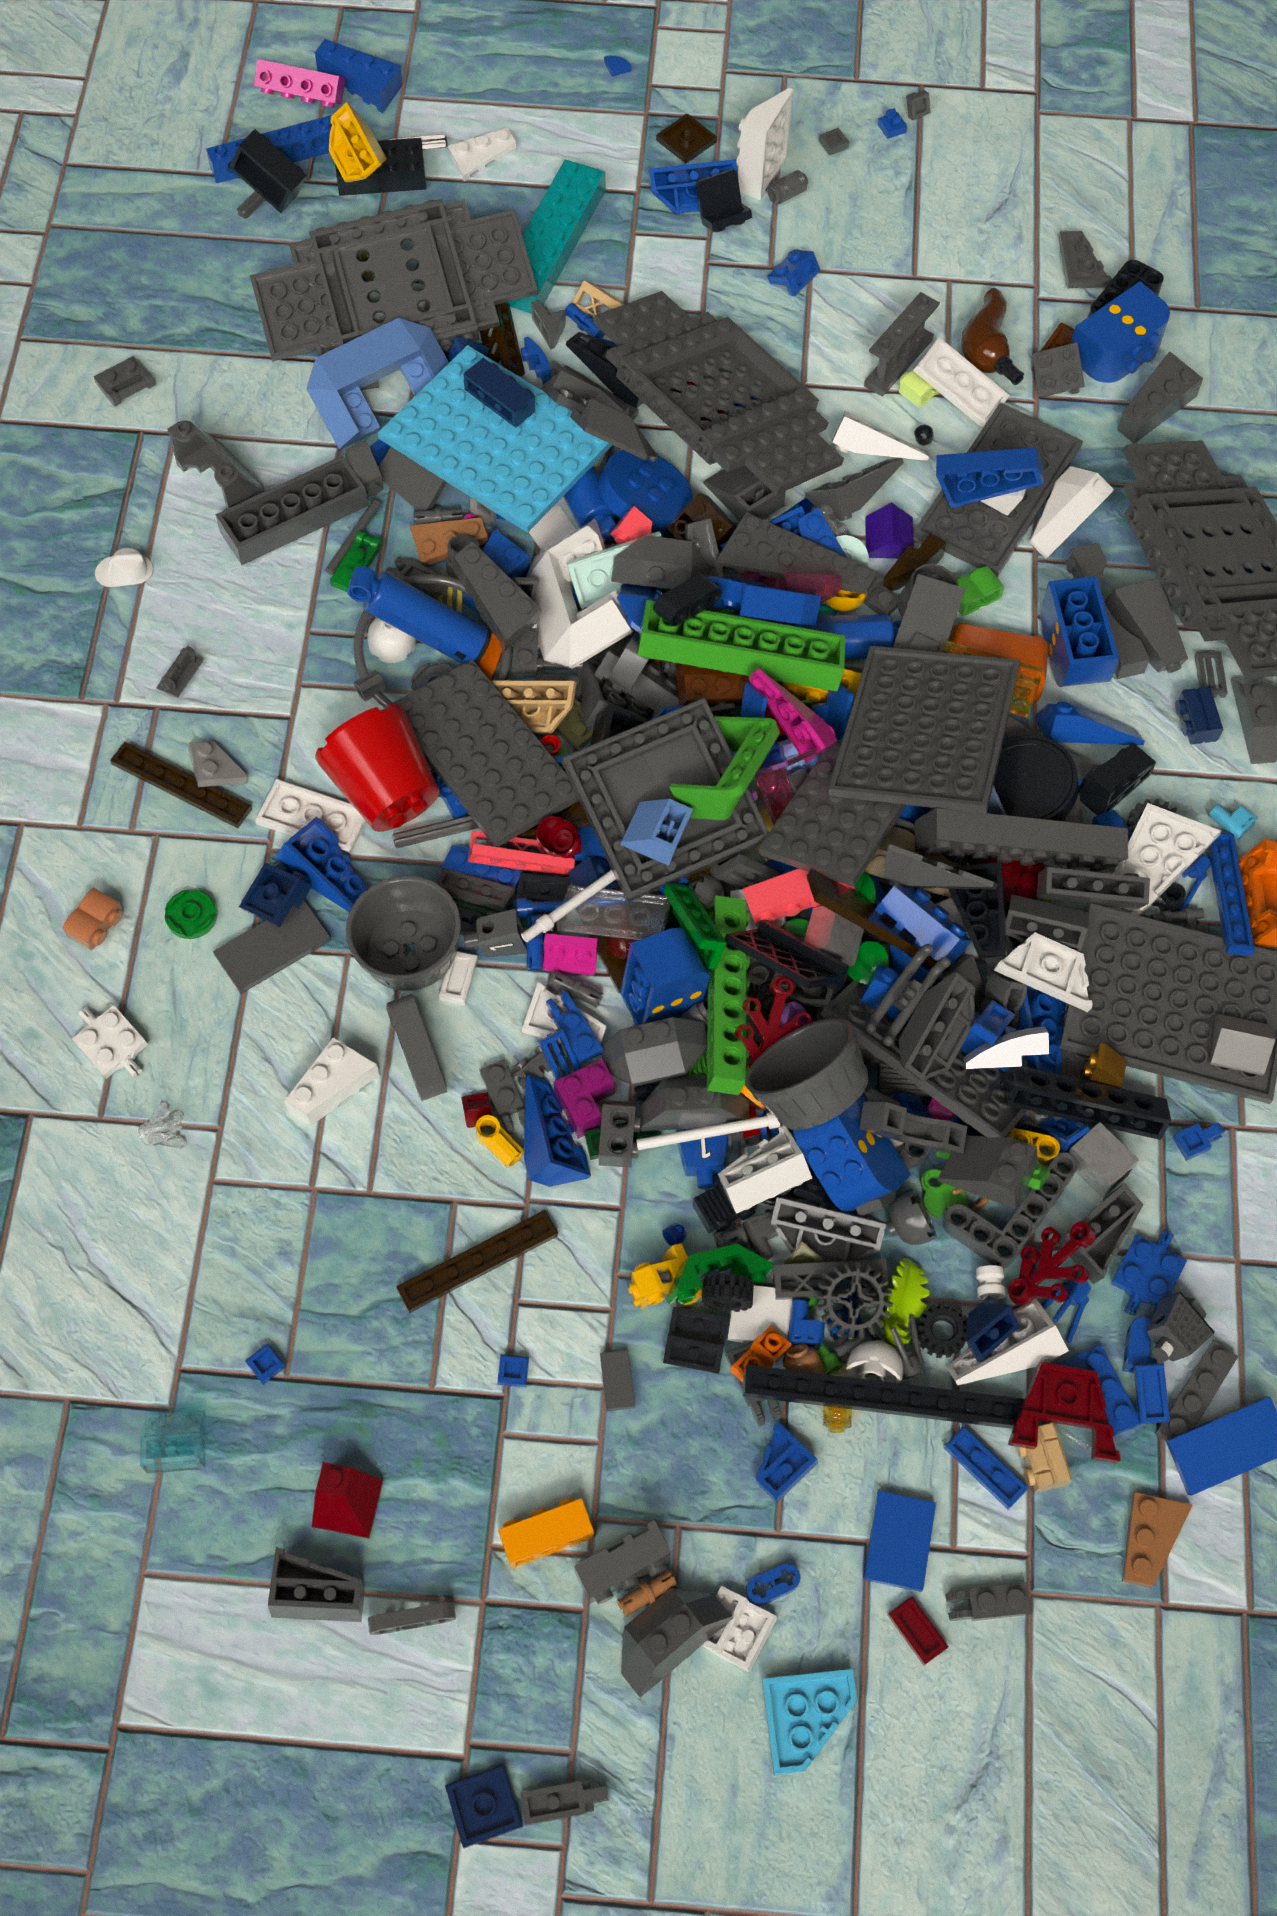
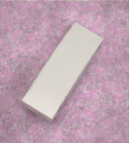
[964,1027,1049,1069]

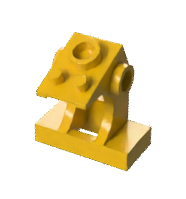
[627,1243,702,1310]

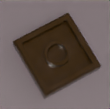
[656,114,717,164]

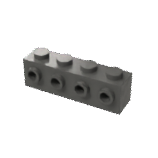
[1037,865,1150,909]

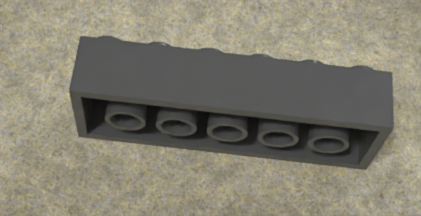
[215,455,368,566]

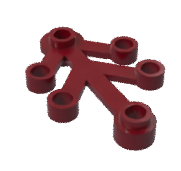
[735,975,812,1069]
[1008,1221,1096,1306]

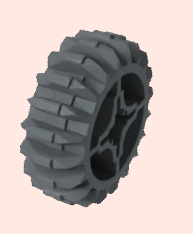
[815,1262,893,1339]

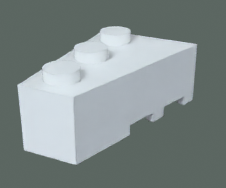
[285,1038,380,1126]
[718,1125,812,1214]

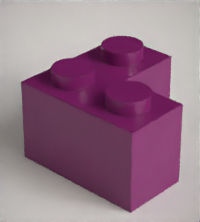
[554,1059,615,1139]

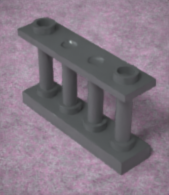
[864,292,940,397]

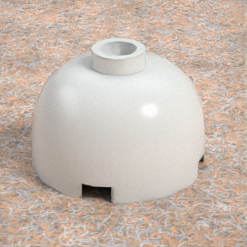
[367,618,417,663]
[845,1340,903,1384]

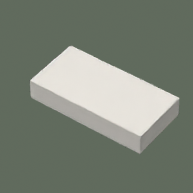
[439,951,478,1005]

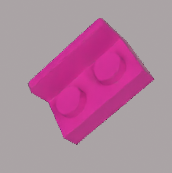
[543,933,598,976]

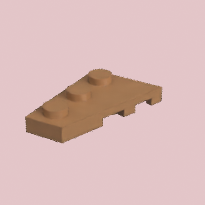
[410,517,489,567]
[1122,1492,1193,1588]

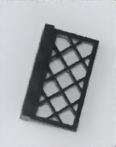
[725,920,849,991]

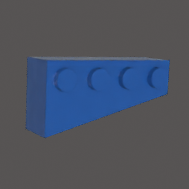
[936,447,1044,508]

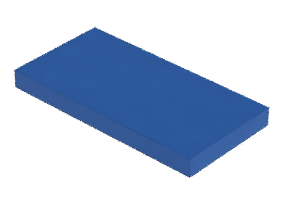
[1165,1396,1277,1496]

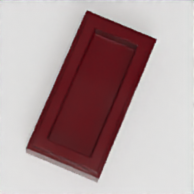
[887,1597,949,1666]

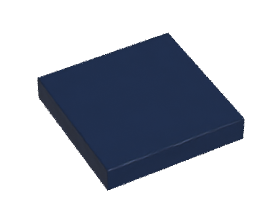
[445,1764,523,1849]

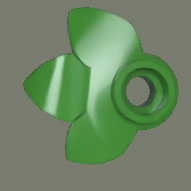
[921,1168,968,1219]

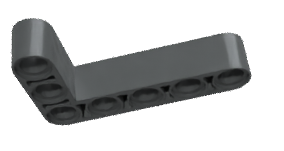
[943,1152,1078,1268]

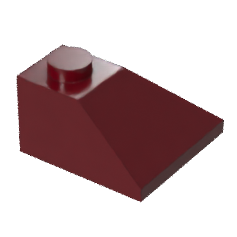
[312,1462,384,1539]

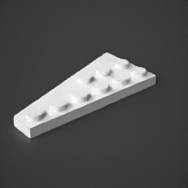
[1100,803,1221,916]

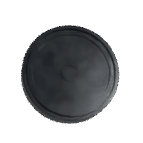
[993,735,1079,821]

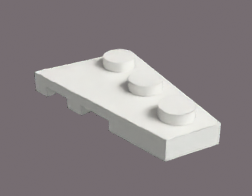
[448,127,516,182]
[522,983,606,1045]

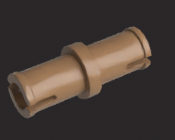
[617,1570,678,1617]

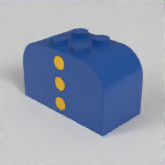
[1071,281,1170,383]
[1041,576,1119,687]
[620,928,710,1026]
[793,1095,911,1212]

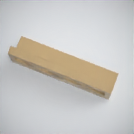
[572,280,625,319]

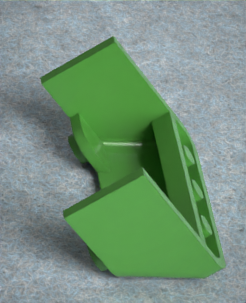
[669,716,780,820]

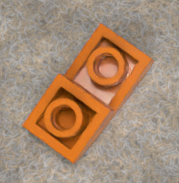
[730,1325,792,1382]

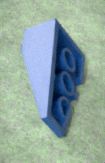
[274,816,368,912]
[1015,984,1066,1074]

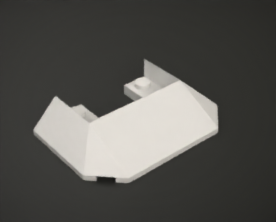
[526,519,633,669]

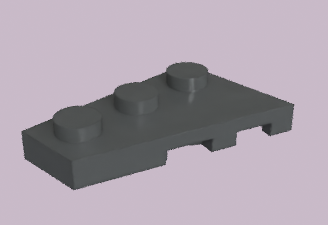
[1058,231,1112,289]

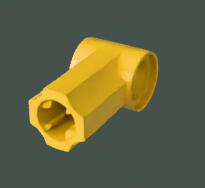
[476,1115,524,1168]

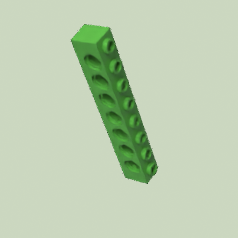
[707,895,750,1095]

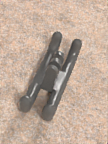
[864,944,951,1046]

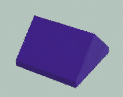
[865,503,914,559]

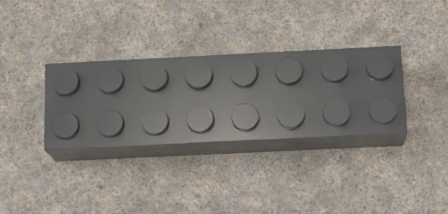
[915,808,1128,872]

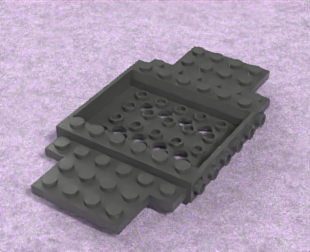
[250,199,538,361]
[593,291,844,495]
[1123,440,1277,679]

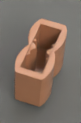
[62,888,123,950]

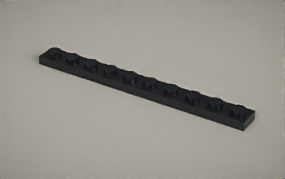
[742,1365,1025,1429]

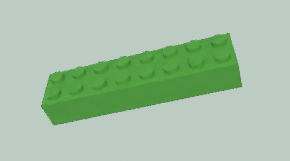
[637,600,845,692]

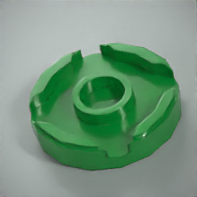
[165,890,218,939]

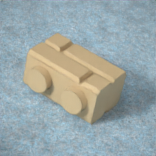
[1015,1423,1072,1493]

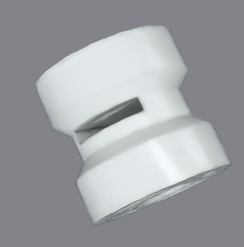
[976,1265,1006,1300]

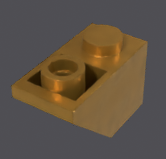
[1082,1043,1127,1088]

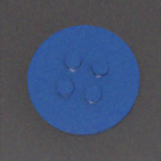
[598,450,693,533]

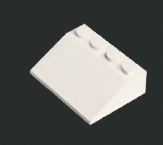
[736,88,793,200]

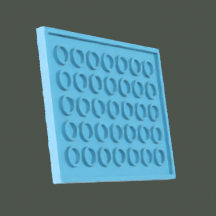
[378,345,612,533]

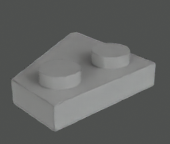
[188,741,247,787]

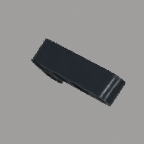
[1088,260,1164,317]

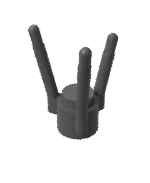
[866,1315,925,1380]

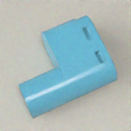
[1208,804,1258,840]

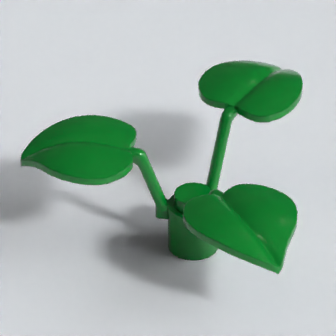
[781,872,889,985]

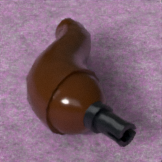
[961,288,1024,385]

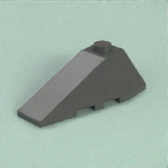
[883,844,998,890]

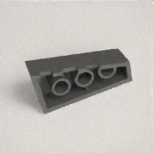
[1118,351,1203,444]
[594,650,679,716]

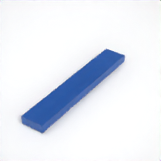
[1208,833,1255,956]

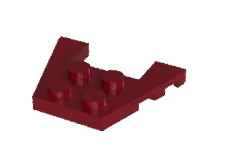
[1008,1362,1121,1464]

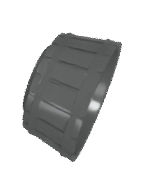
[346,876,461,991]
[745,1018,868,1130]

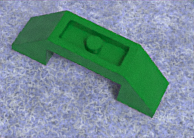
[666,1243,773,1304]

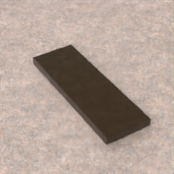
[806,868,948,973]

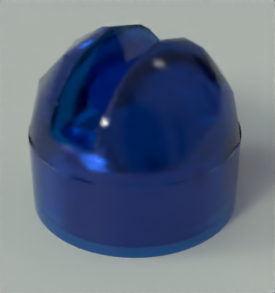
[662,1223,687,1246]

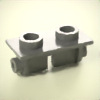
[156,646,203,698]
[511,1040,565,1089]

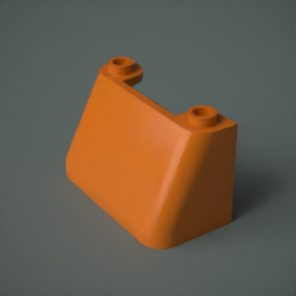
[947,623,1048,701]
[1239,838,1277,948]

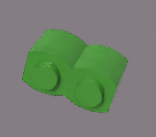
[956,566,1004,616]

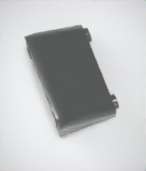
[167,420,265,510]

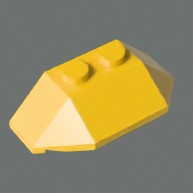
[329,102,387,183]

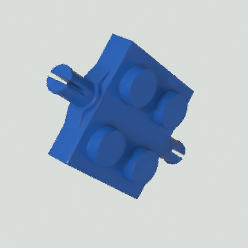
[1111,1230,1187,1316]

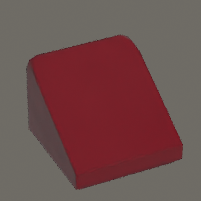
[461,1092,492,1128]

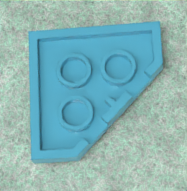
[762,1669,857,1776]

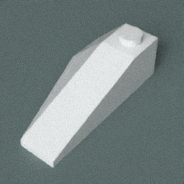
[832,411,929,461]
[1029,466,1114,559]

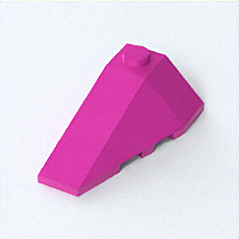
[748,668,838,763]

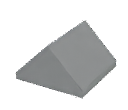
[1210,1014,1276,1076]

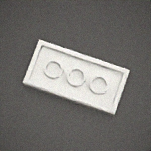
[913,337,1010,428]
[256,779,366,856]

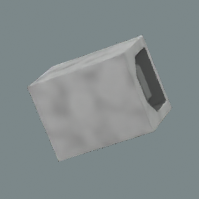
[804,906,864,967]
[1069,1122,1139,1198]

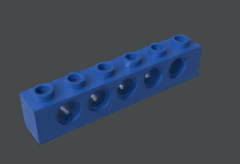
[206,115,332,184]

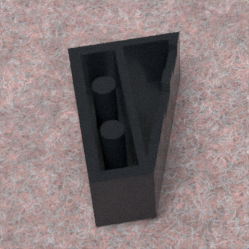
[1080,743,1156,815]

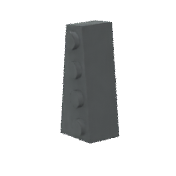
[453,541,542,652]

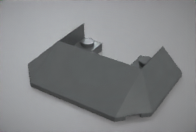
[542,370,659,462]

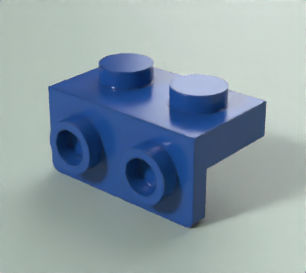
[767,249,820,296]

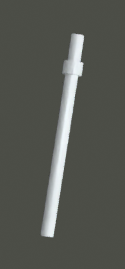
[521,870,616,942]
[636,1112,780,1150]

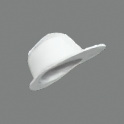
[95,547,153,587]

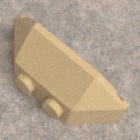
[491,681,576,734]

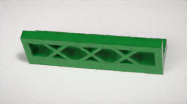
[663,883,727,970]

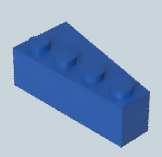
[315,39,402,113]

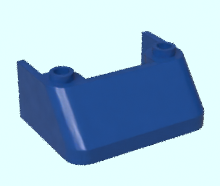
[740,682,854,769]

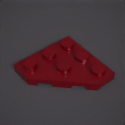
[970,856,1044,909]

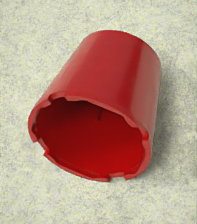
[315,704,439,832]

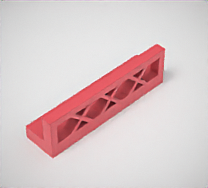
[468,831,575,877]

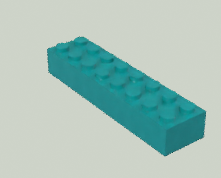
[506,159,606,313]

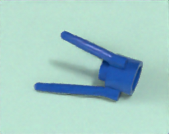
[1179,853,1211,911]
[1041,1276,1091,1343]

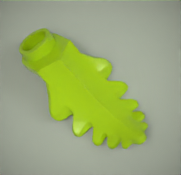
[881,1258,930,1346]

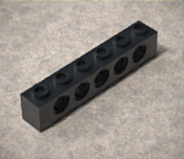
[1003,1066,1171,1140]

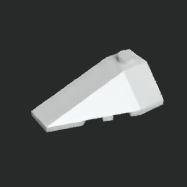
[947,1298,1069,1385]

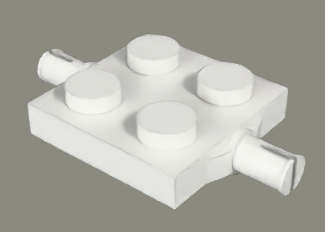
[72,1005,148,1079]

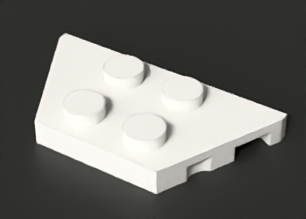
[994,932,1093,1012]

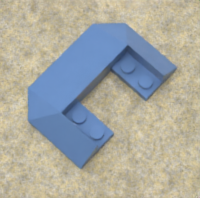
[306,317,449,450]

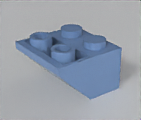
[620,799,693,866]

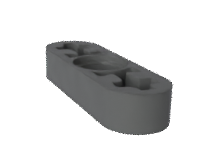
[368,1602,456,1635]

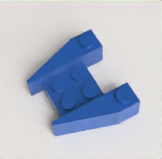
[705,575,821,628]

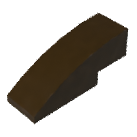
[883,533,946,592]

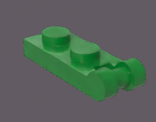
[330,530,383,592]

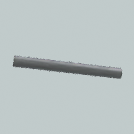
[325,499,381,575]

